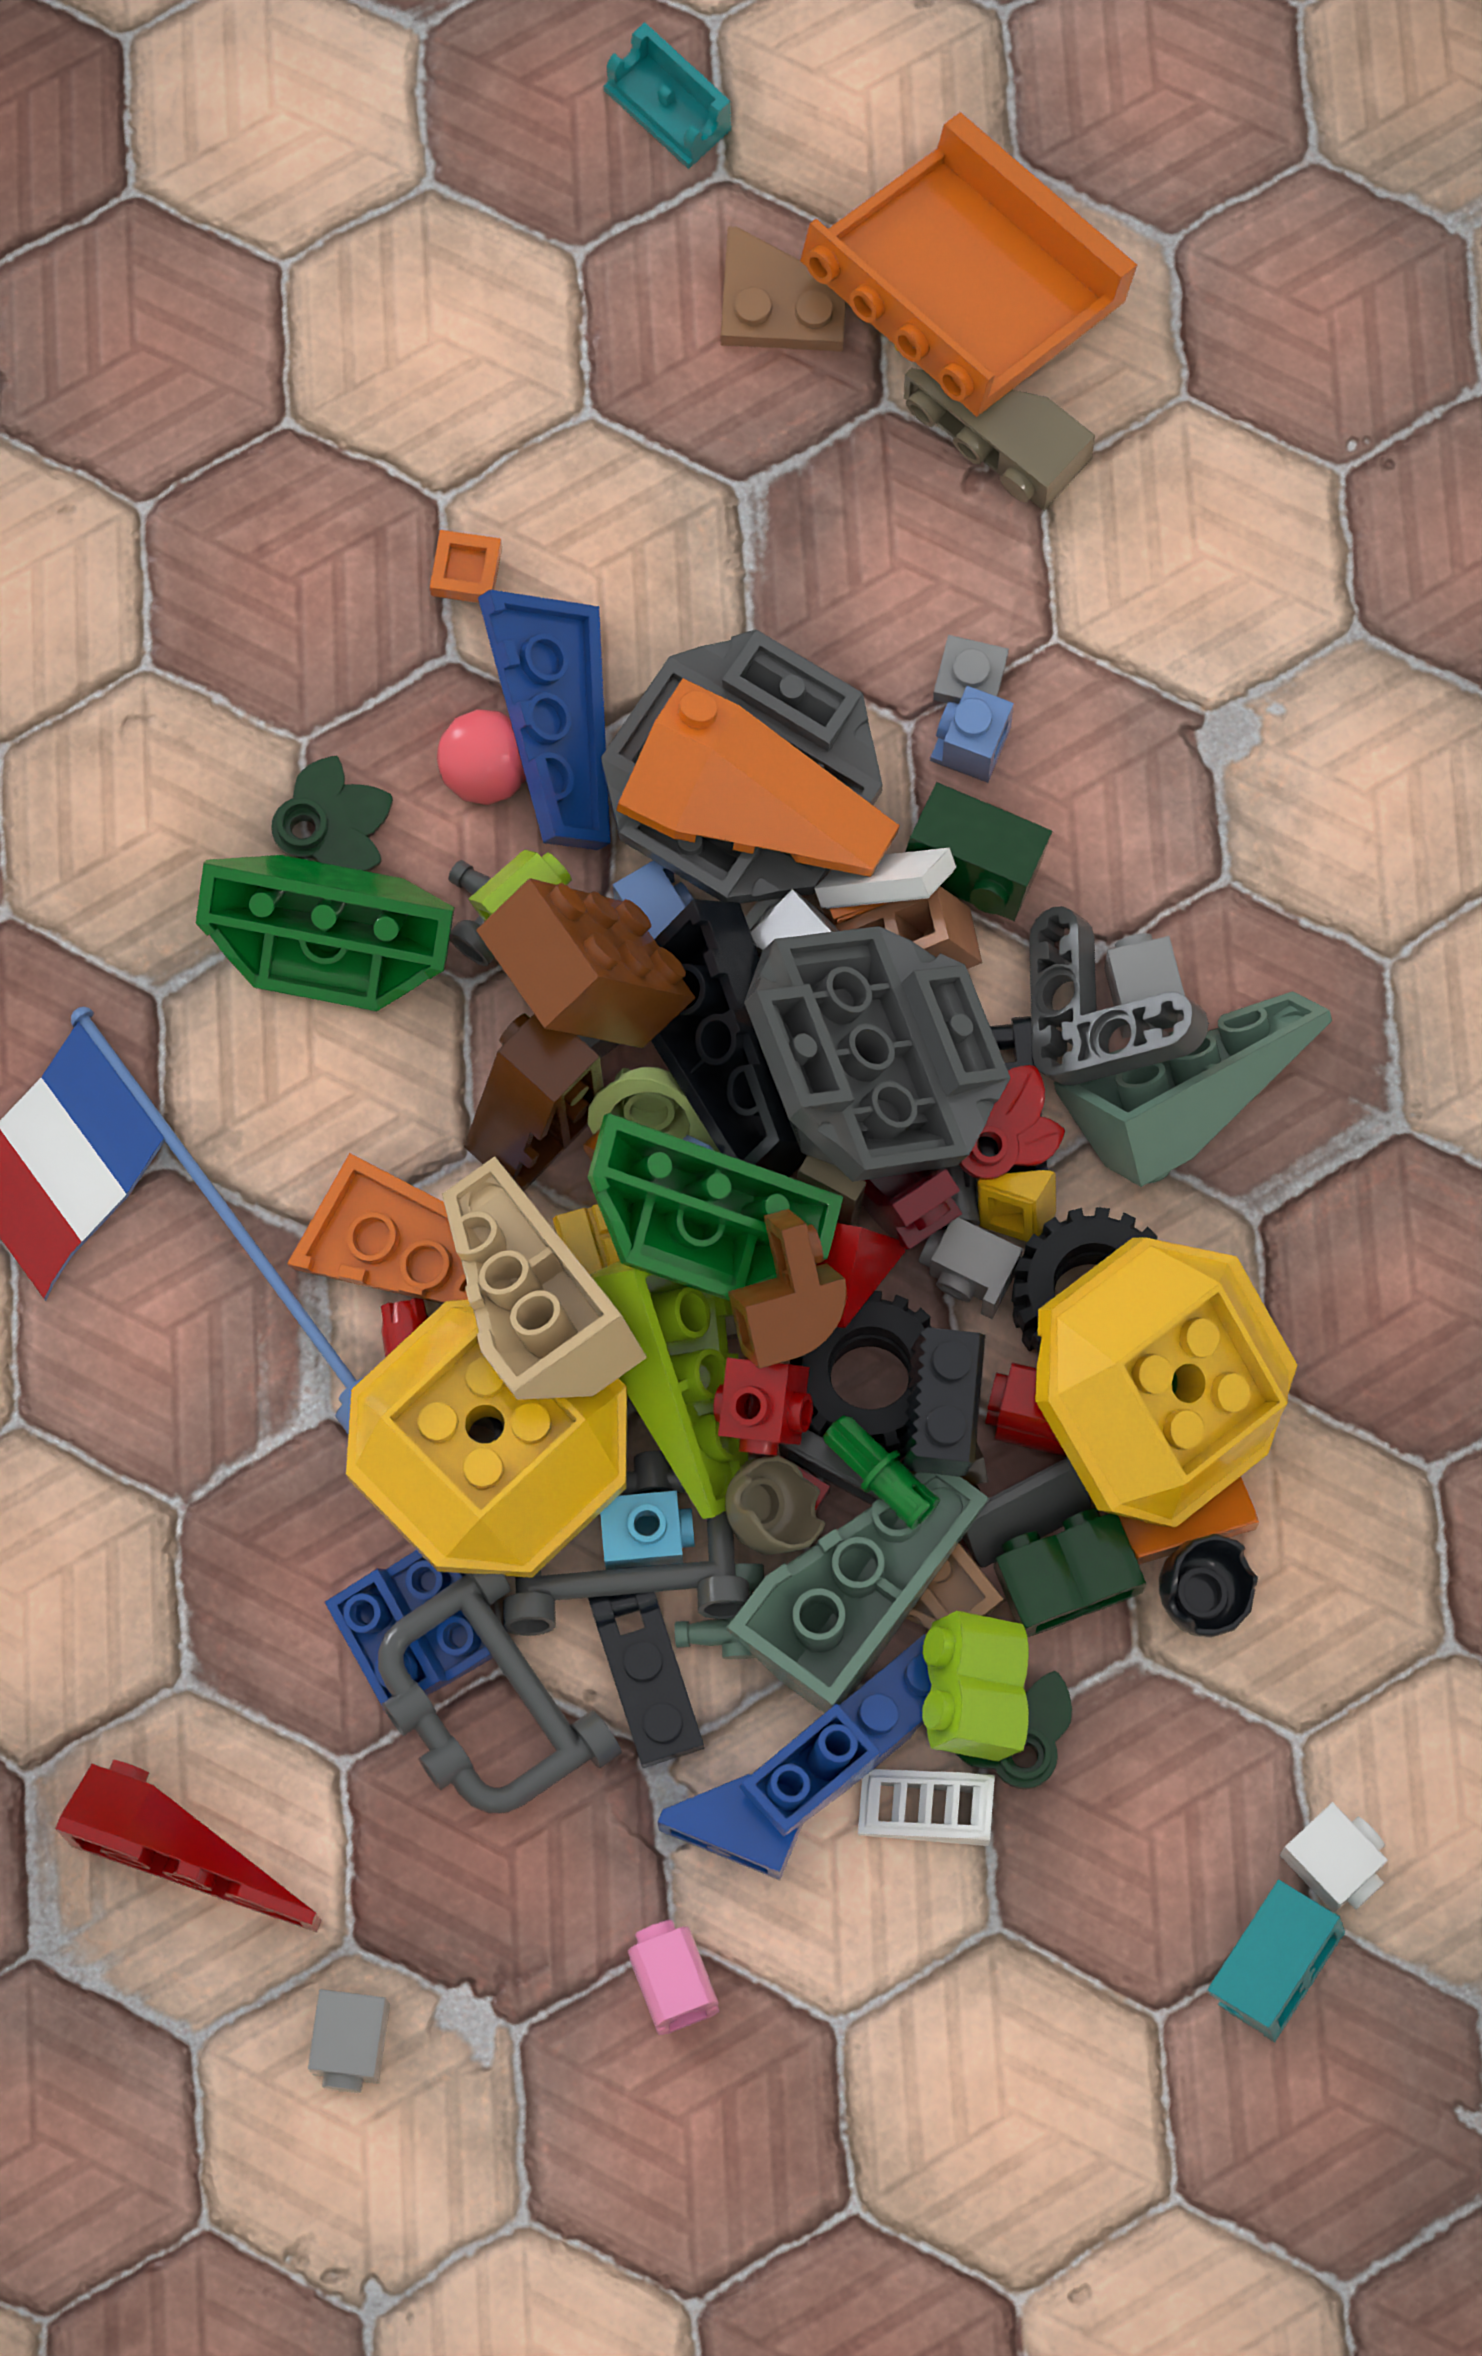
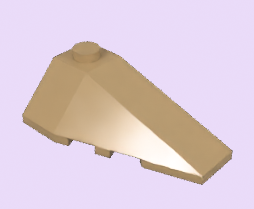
[442,1156,647,1400]

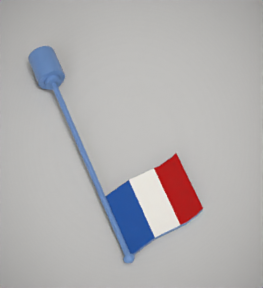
[0,1007,364,1434]

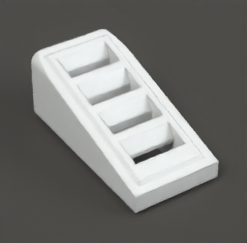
[858,1769,995,1846]

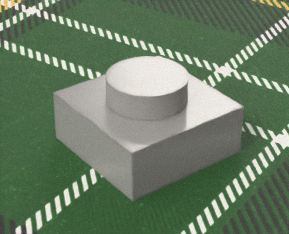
[933,635,1009,704]

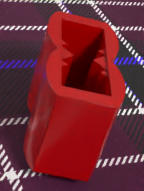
[985,1362,1067,1458]

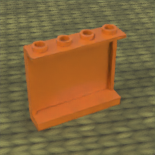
[800,112,1137,417]

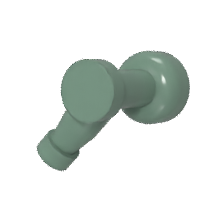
[675,1563,765,1659]

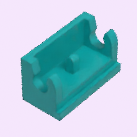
[603,22,732,169]
[1207,1879,1345,2042]

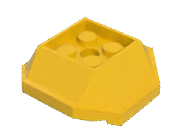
[1035,1237,1297,1527]
[346,1300,628,1578]

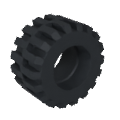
[1011,1207,1158,1352]
[790,1290,932,1458]

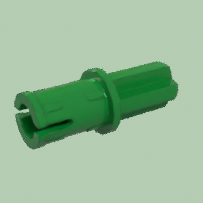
[823,1415,940,1530]

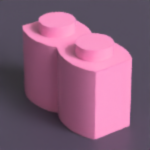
[628,1920,719,2035]

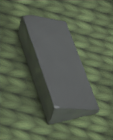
[963,1457,1091,1568]

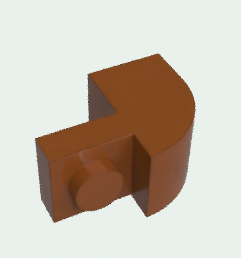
[728,1209,846,1369]

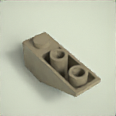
[904,368,1095,511]

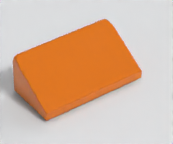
[1118,1476,1259,1565]

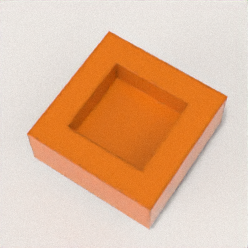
[429,530,502,603]

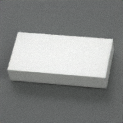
[814,848,956,909]

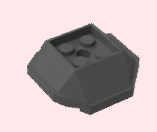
[601,629,882,903]
[744,926,1010,1182]

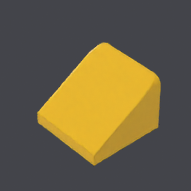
[978,1170,1056,1242]

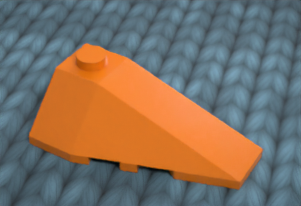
[616,678,900,877]

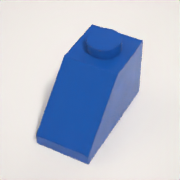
[657,1774,803,1881]

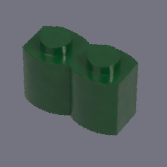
[993,1508,1146,1637]

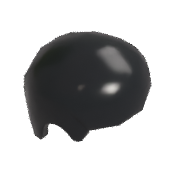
[1159,1534,1258,1638]

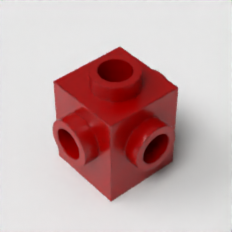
[713,1357,813,1456]

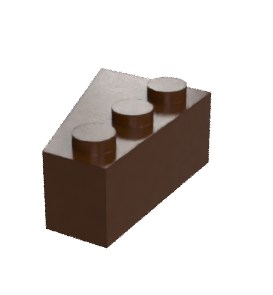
[464,1013,604,1192]

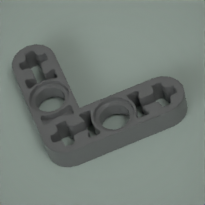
[1029,906,1209,1086]

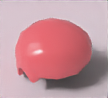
[437,709,526,805]

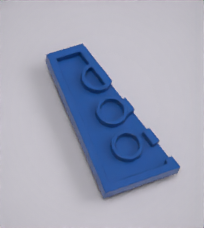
[478,589,610,850]

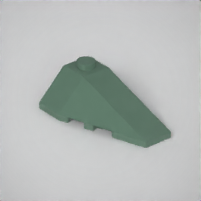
[1054,991,1332,1187]
[727,1472,989,1713]

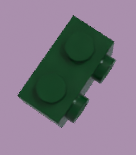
[905,782,1053,922]

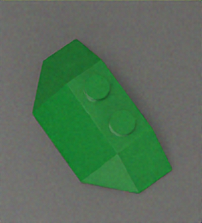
[195,855,455,1011]
[588,1113,843,1301]

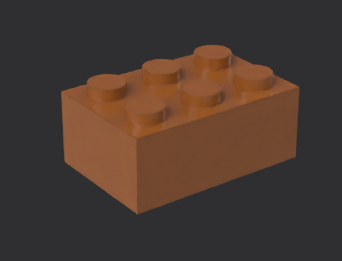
[476,878,696,1048]

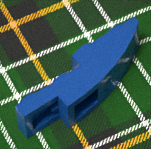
[739,1634,932,1836]

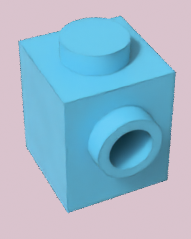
[600,1491,695,1570]

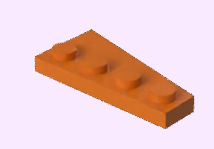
[287,1153,468,1304]

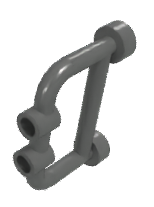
[503,1451,750,1636]
[378,1573,622,1813]

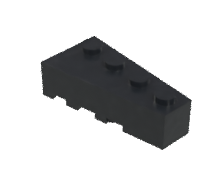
[651,899,807,1177]

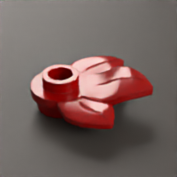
[959,1065,1065,1180]

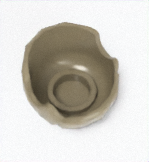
[725,1455,826,1555]

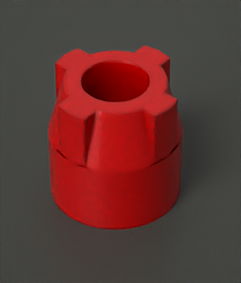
[381,1298,429,1357]

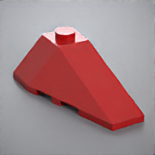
[55,1760,321,1933]

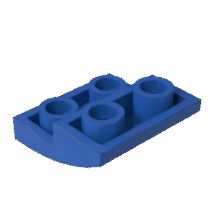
[325,1550,493,1713]

